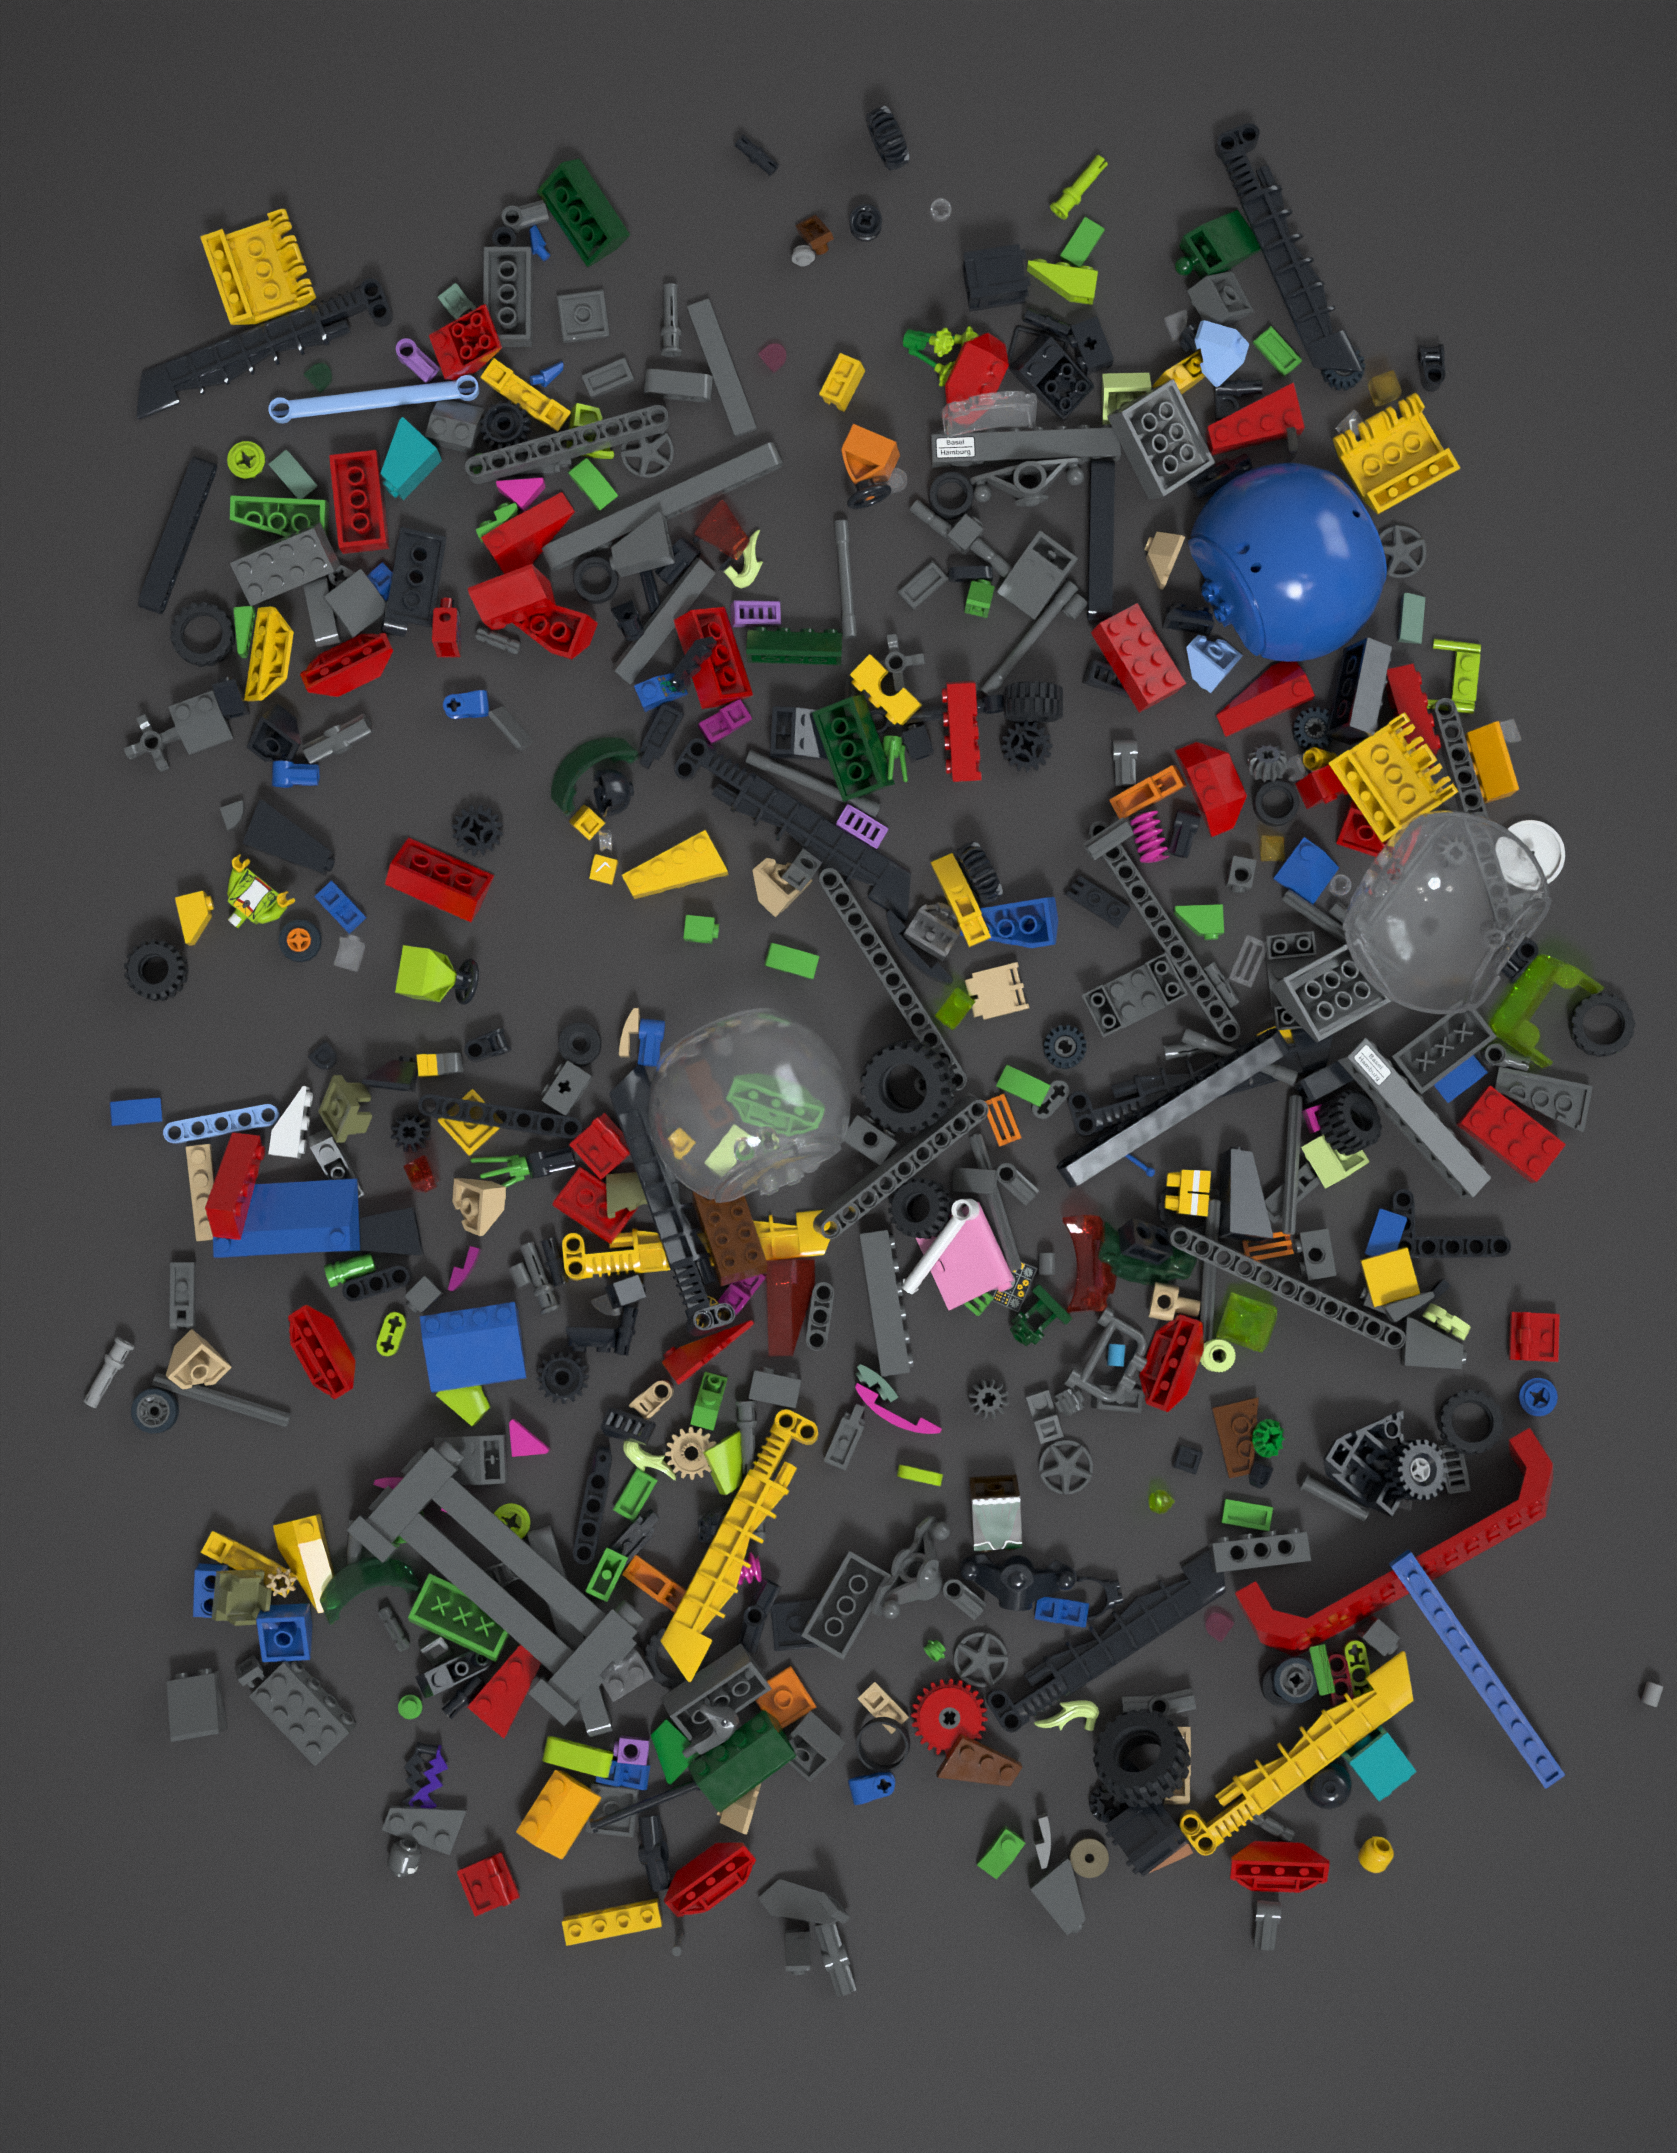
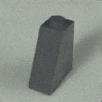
[609,512,675,577]
[1401,1317,1467,1369]
[1029,1855,1086,1935]

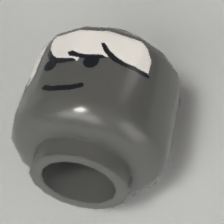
[387,1839,421,1877]

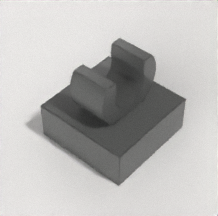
[235,1654,265,1688]

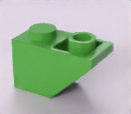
[690,1372,728,1431]

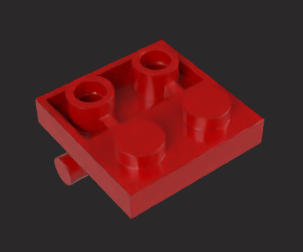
[569,1113,630,1180]
[1509,1312,1560,1362]
[457,1851,520,1917]

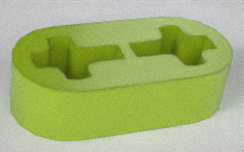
[376,1312,407,1356]
[896,1464,943,1486]

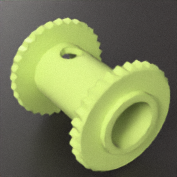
[1200,1339,1236,1372]

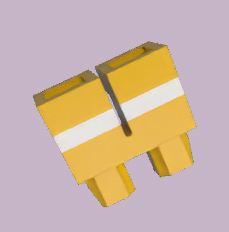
[1164,1170,1211,1217]

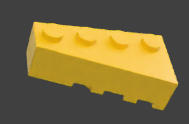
[622,830,729,899]

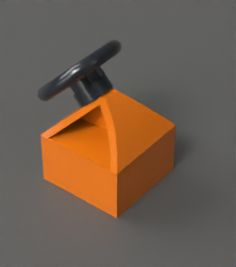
[841,424,900,509]

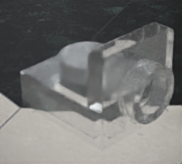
[334,934,366,972]

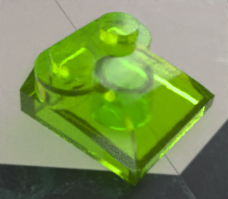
[1216,1292,1277,1353]

